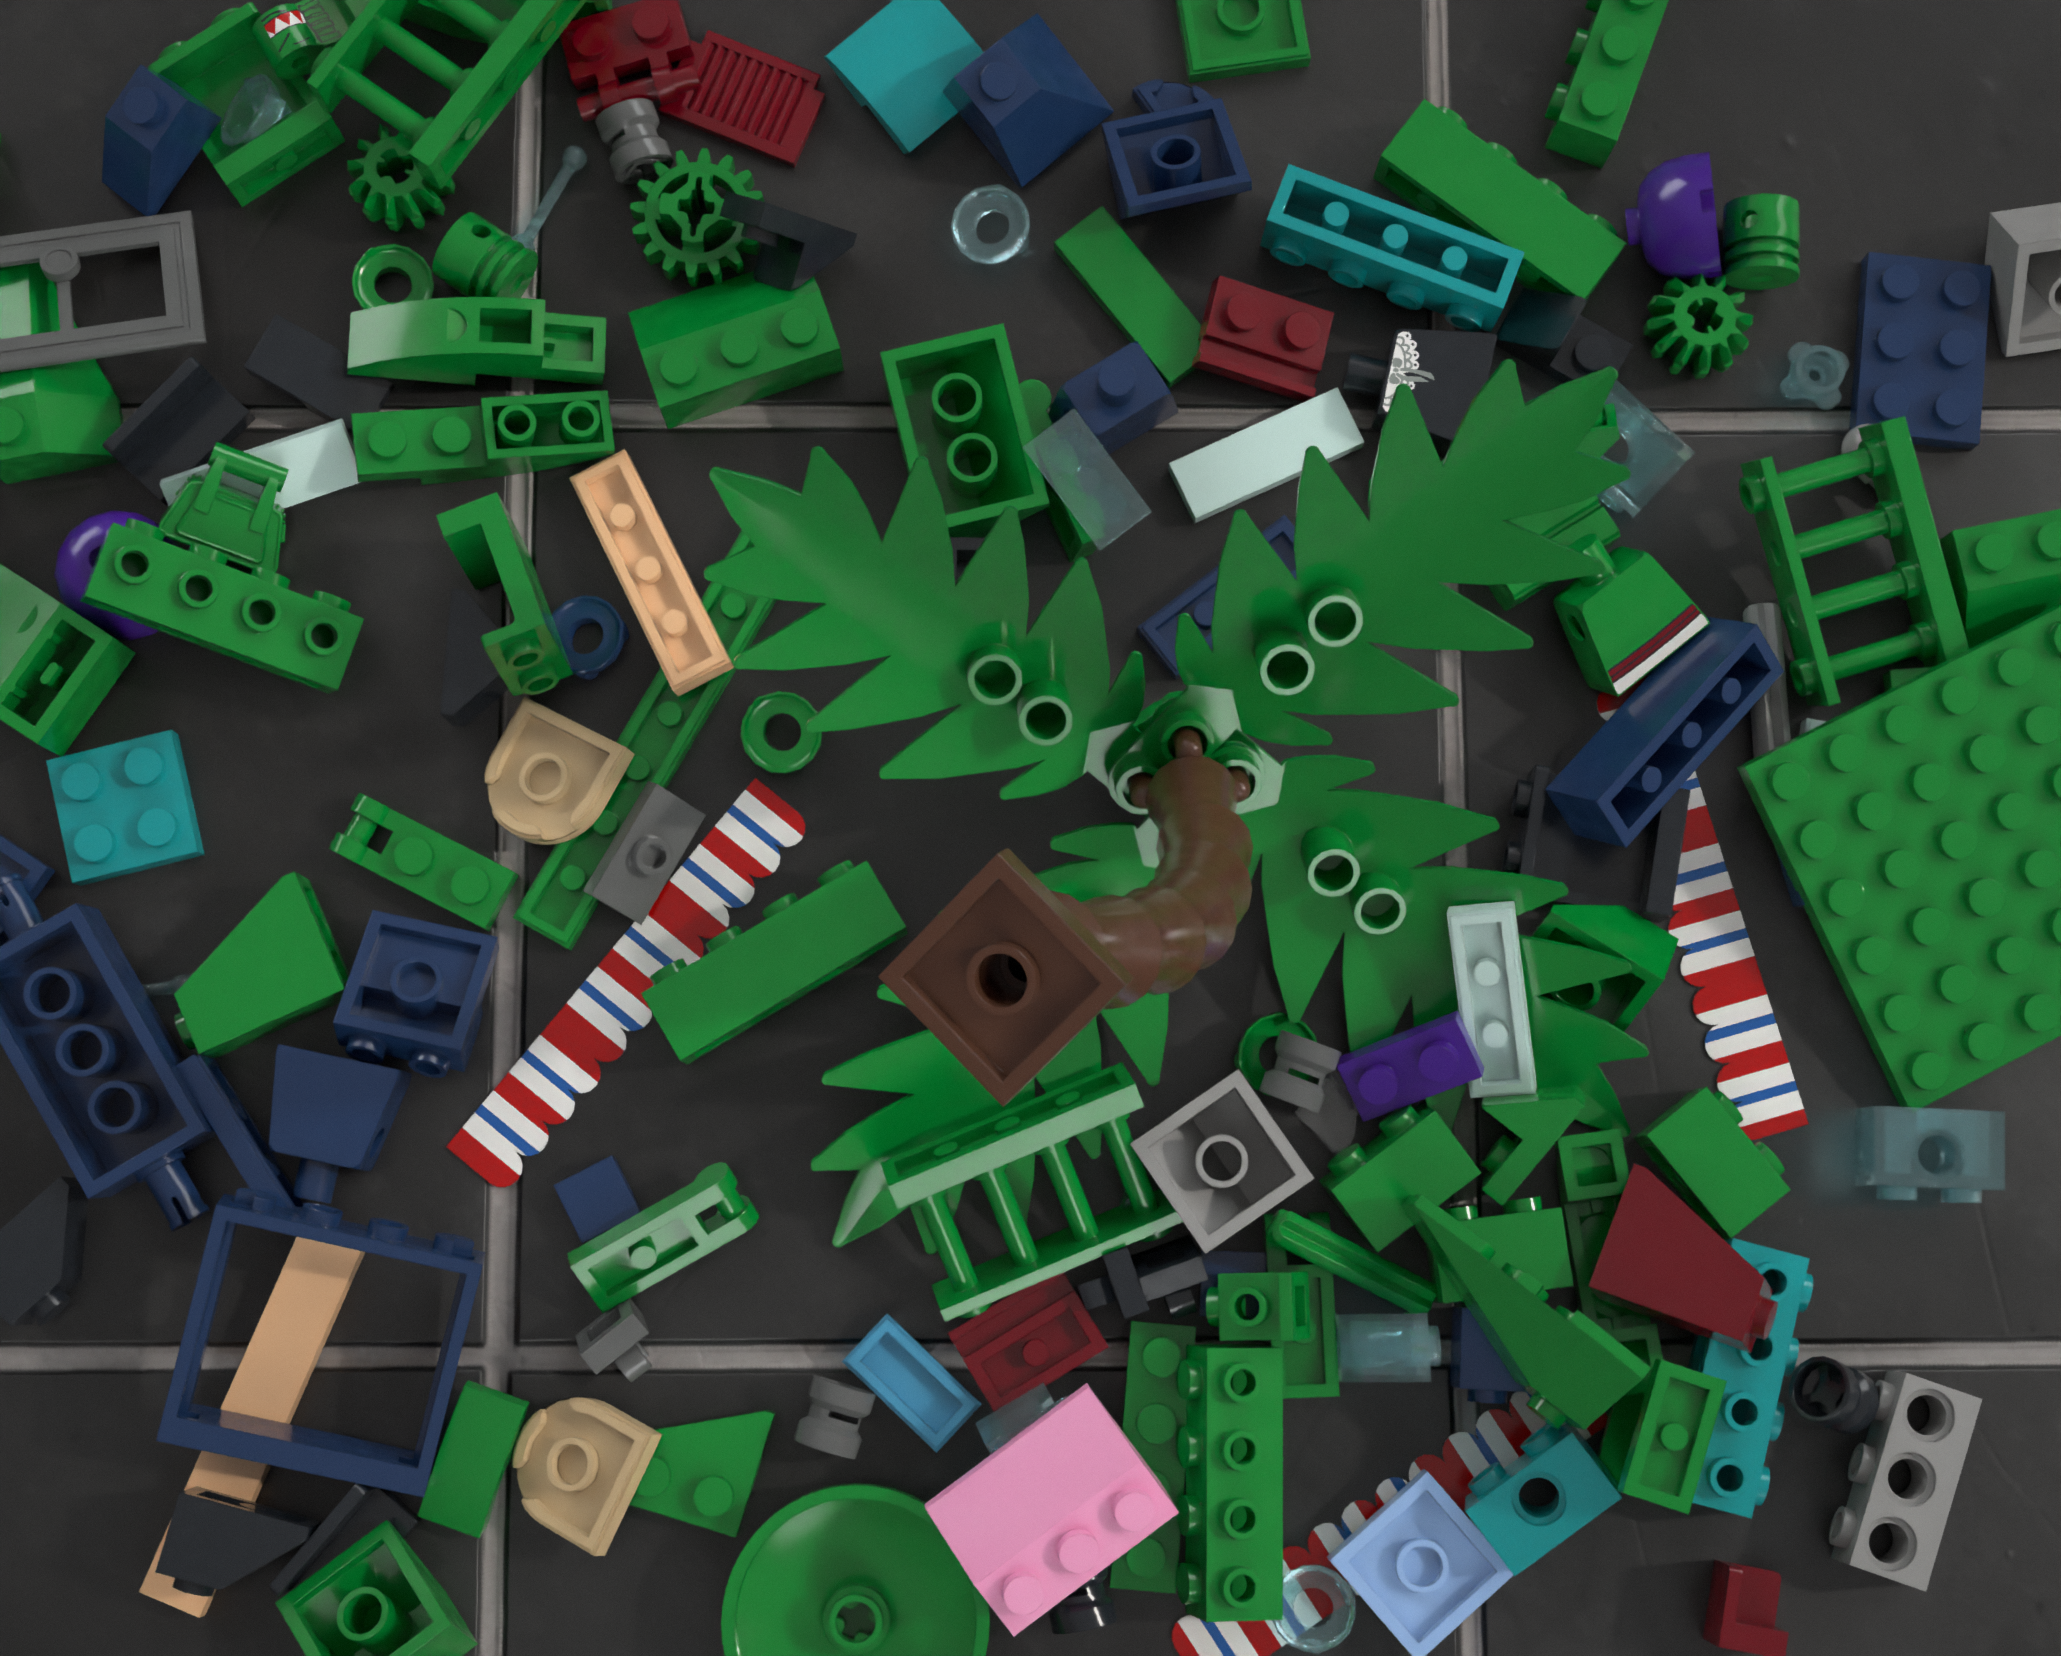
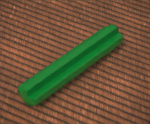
[1266,1209,1437,1316]

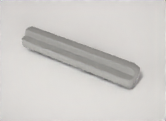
[1743,603,1791,758]

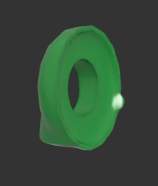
[352,244,434,310]
[740,691,822,773]
[1234,1011,1317,1096]

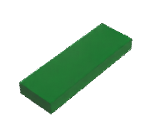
[1054,205,1201,389]

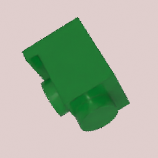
[1206,1271,1311,1341]

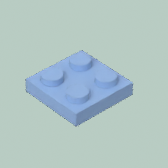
[1327,1469,1513,1656]

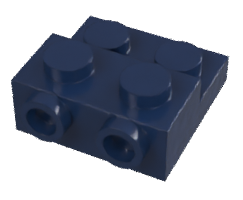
[333,910,499,1078]

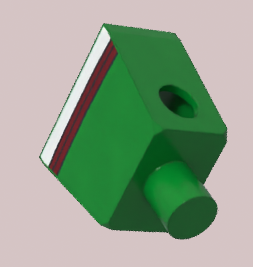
[1553,533,1710,697]

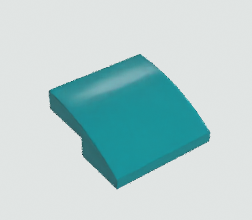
[823,0,983,154]

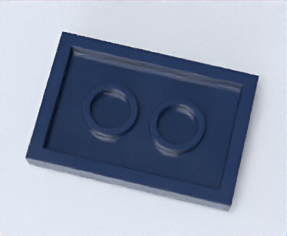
[1849,252,1992,451]

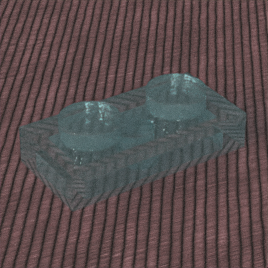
[1023,408,1152,551]

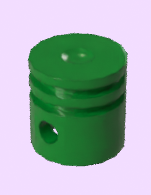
[1723,193,1800,290]
[432,212,538,298]

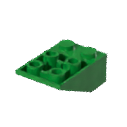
[0,564,136,757]

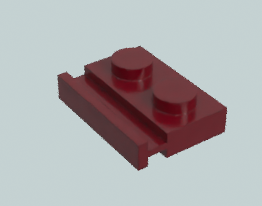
[1192,275,1334,402]
[947,1272,1109,1416]

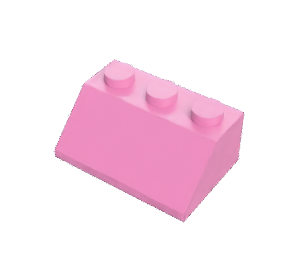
[924,1383,1179,1636]

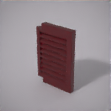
[658,30,826,168]

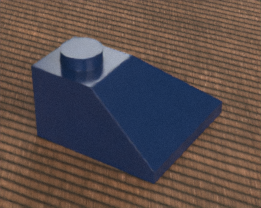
[942,13,1114,189]

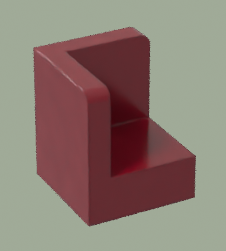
[1703,1559,1789,1656]

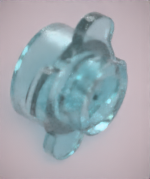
[1780,342,1849,410]

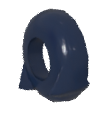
[552,595,630,680]

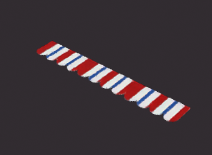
[1597,675,1809,1140]
[446,778,805,1187]
[1172,1391,1608,1656]

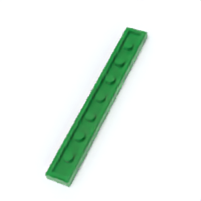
[513,530,777,951]

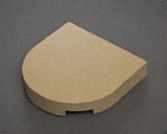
[484,697,635,845]
[512,1397,663,1556]

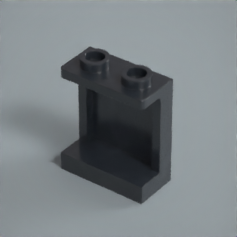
[1501,764,1691,923]

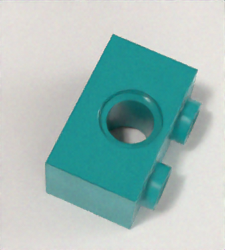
[1465,1423,1622,1576]

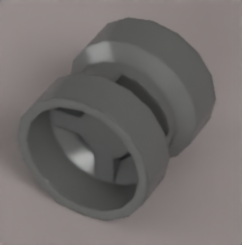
[595,98,674,184]
[1258,1030,1342,1113]
[793,1375,876,1459]

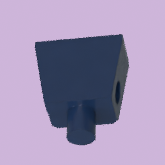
[1048,341,1178,472]
[269,1044,412,1204]

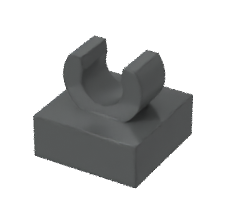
[575,1298,652,1383]

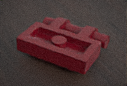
[560,0,702,122]

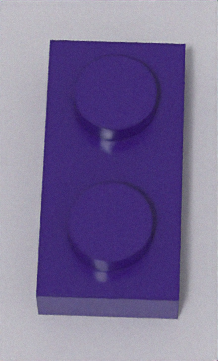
[1337,1011,1484,1122]

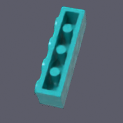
[1260,164,1525,332]
[1688,1238,1813,1519]

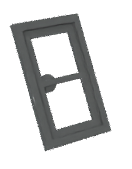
[0,210,207,373]

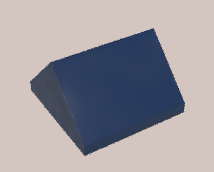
[1101,98,1252,219]

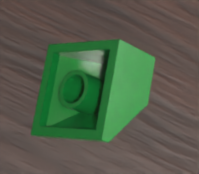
[1531,905,1679,1065]

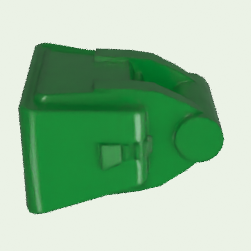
[158,442,289,573]

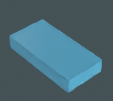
[842,1313,982,1453]

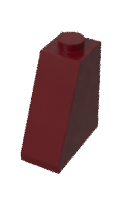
[1589,1164,1778,1353]

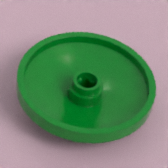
[721,1483,990,1656]

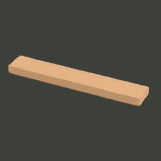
[139,1237,365,1618]

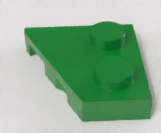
[629,1410,776,1538]

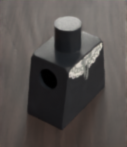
[1342,329,1497,459]

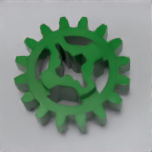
[630,148,764,287]

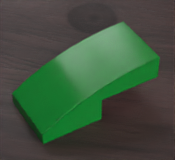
[418,1380,530,1538]

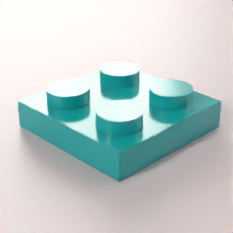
[46,730,205,886]

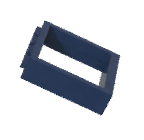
[156,1188,486,1497]

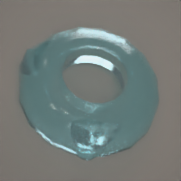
[220,74,292,149]
[951,184,1031,266]
[1272,1565,1356,1655]

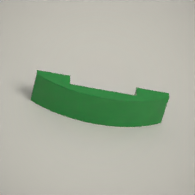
[1555,1128,1663,1396]

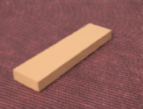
[569,449,734,697]

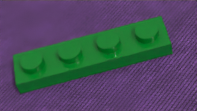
[1109,1320,1196,1594]

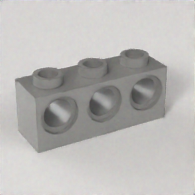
[1829,1370,1982,1592]

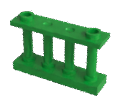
[307,0,587,189]
[1739,416,1969,706]
[880,1062,1183,1322]

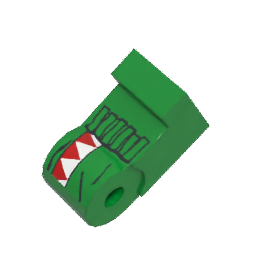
[252,0,370,79]

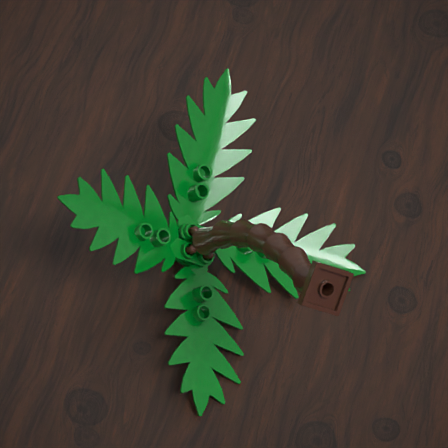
[704,359,1649,1254]

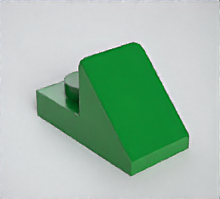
[1480,1085,1585,1206]

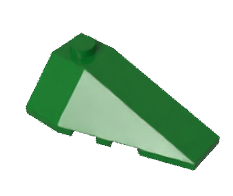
[0,262,124,484]
[1401,1194,1651,1430]

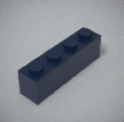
[1545,617,1784,848]

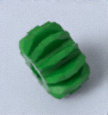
[347,124,455,233]
[1643,273,1754,380]

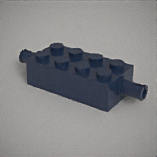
[0,873,216,1232]

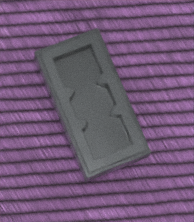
[583,781,706,925]

